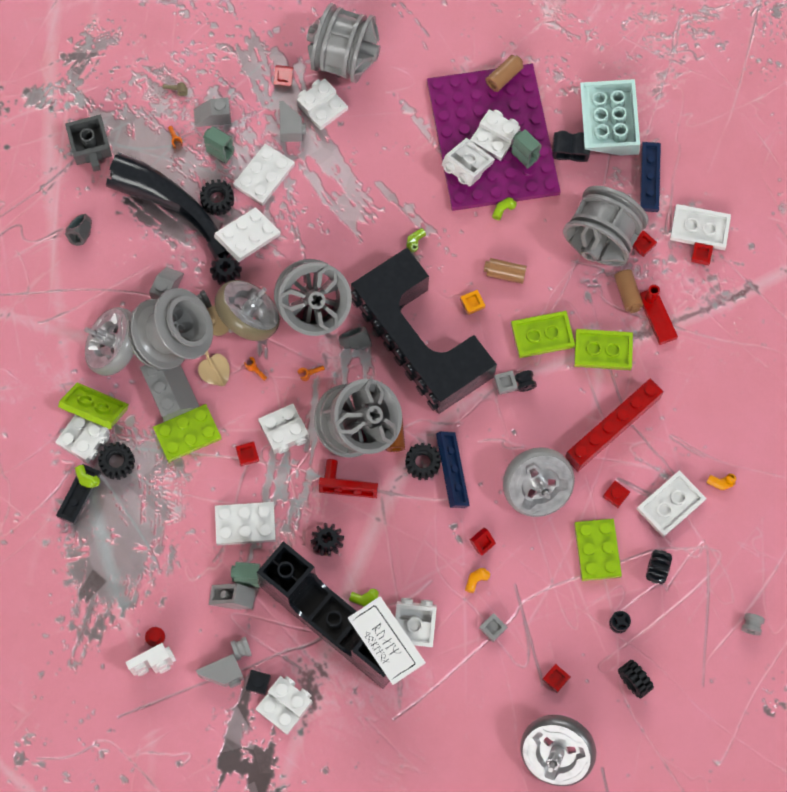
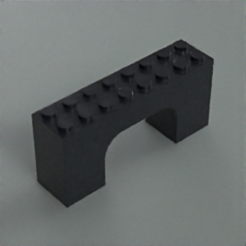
[351,248,497,414]
[257,541,390,689]

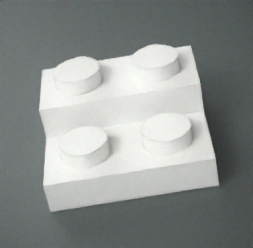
[297,78,348,130]
[470,109,520,161]
[442,138,495,186]
[258,404,309,454]
[55,415,110,464]
[395,598,437,647]
[125,643,176,676]
[255,676,313,735]

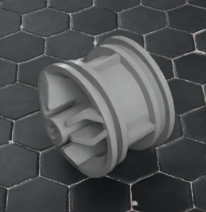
[307,3,381,83]
[563,185,648,266]
[274,259,352,336]
[314,379,402,458]

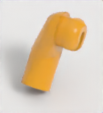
[706,473,737,490]
[465,568,490,593]

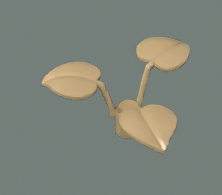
[198,305,230,386]

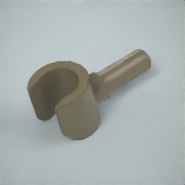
[163,82,188,96]

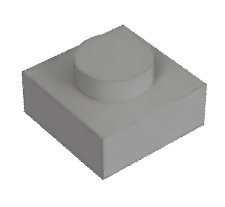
[494,370,518,395]
[479,613,508,642]

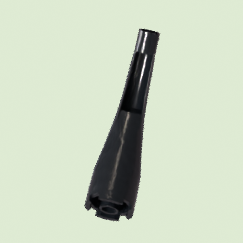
[106,152,229,260]

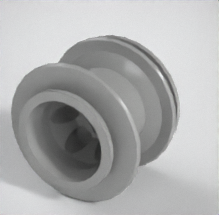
[127,288,213,370]

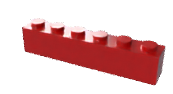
[565,378,664,472]

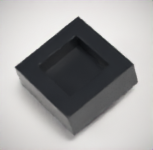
[246,670,271,695]

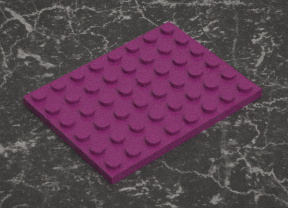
[427,63,561,211]

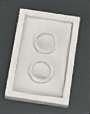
[233,143,295,206]
[670,204,731,251]
[214,207,280,262]
[637,470,707,538]
[215,502,276,546]

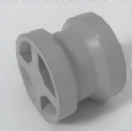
[741,613,765,635]
[231,636,252,661]

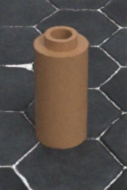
[485,55,523,92]
[484,258,527,284]
[614,269,643,313]

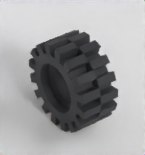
[200,179,234,216]
[98,442,135,480]
[405,443,441,480]
[618,659,654,699]

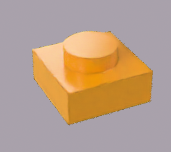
[460,290,485,315]

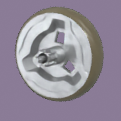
[215,280,280,341]

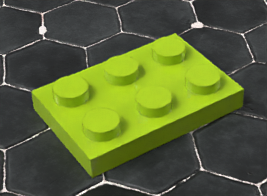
[511,311,575,358]
[574,329,633,370]
[58,382,129,429]
[153,404,222,462]
[574,519,622,581]

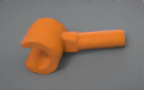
[168,126,183,149]
[244,357,267,381]
[298,366,325,381]

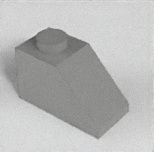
[194,97,231,127]
[279,101,306,142]
[149,267,184,299]
[208,583,256,610]
[196,654,244,688]

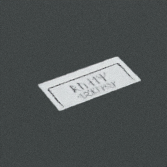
[348,597,426,685]

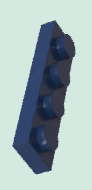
[640,142,661,212]
[436,431,470,508]

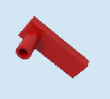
[640,285,678,345]
[319,459,378,498]

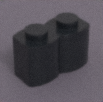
[552,131,590,162]

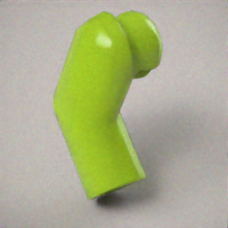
[492,197,517,220]
[406,228,426,253]

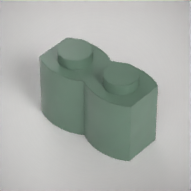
[203,126,234,163]
[512,129,542,168]
[231,562,261,588]

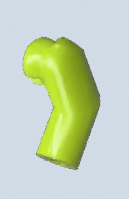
[74,465,100,488]
[349,589,379,607]

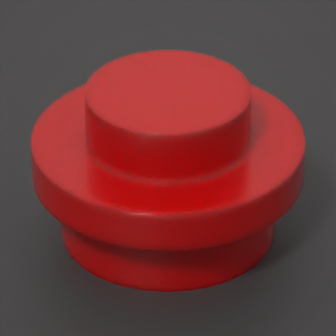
[145,627,165,647]

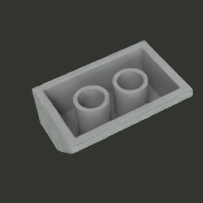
[140,365,200,422]

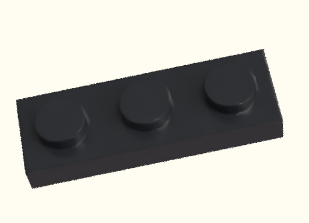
[56,464,101,525]

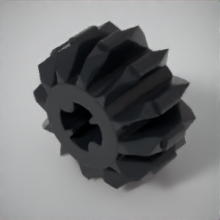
[210,254,242,285]
[311,523,344,557]
[646,549,672,584]

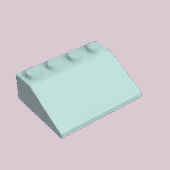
[580,79,640,156]

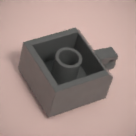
[65,114,112,172]

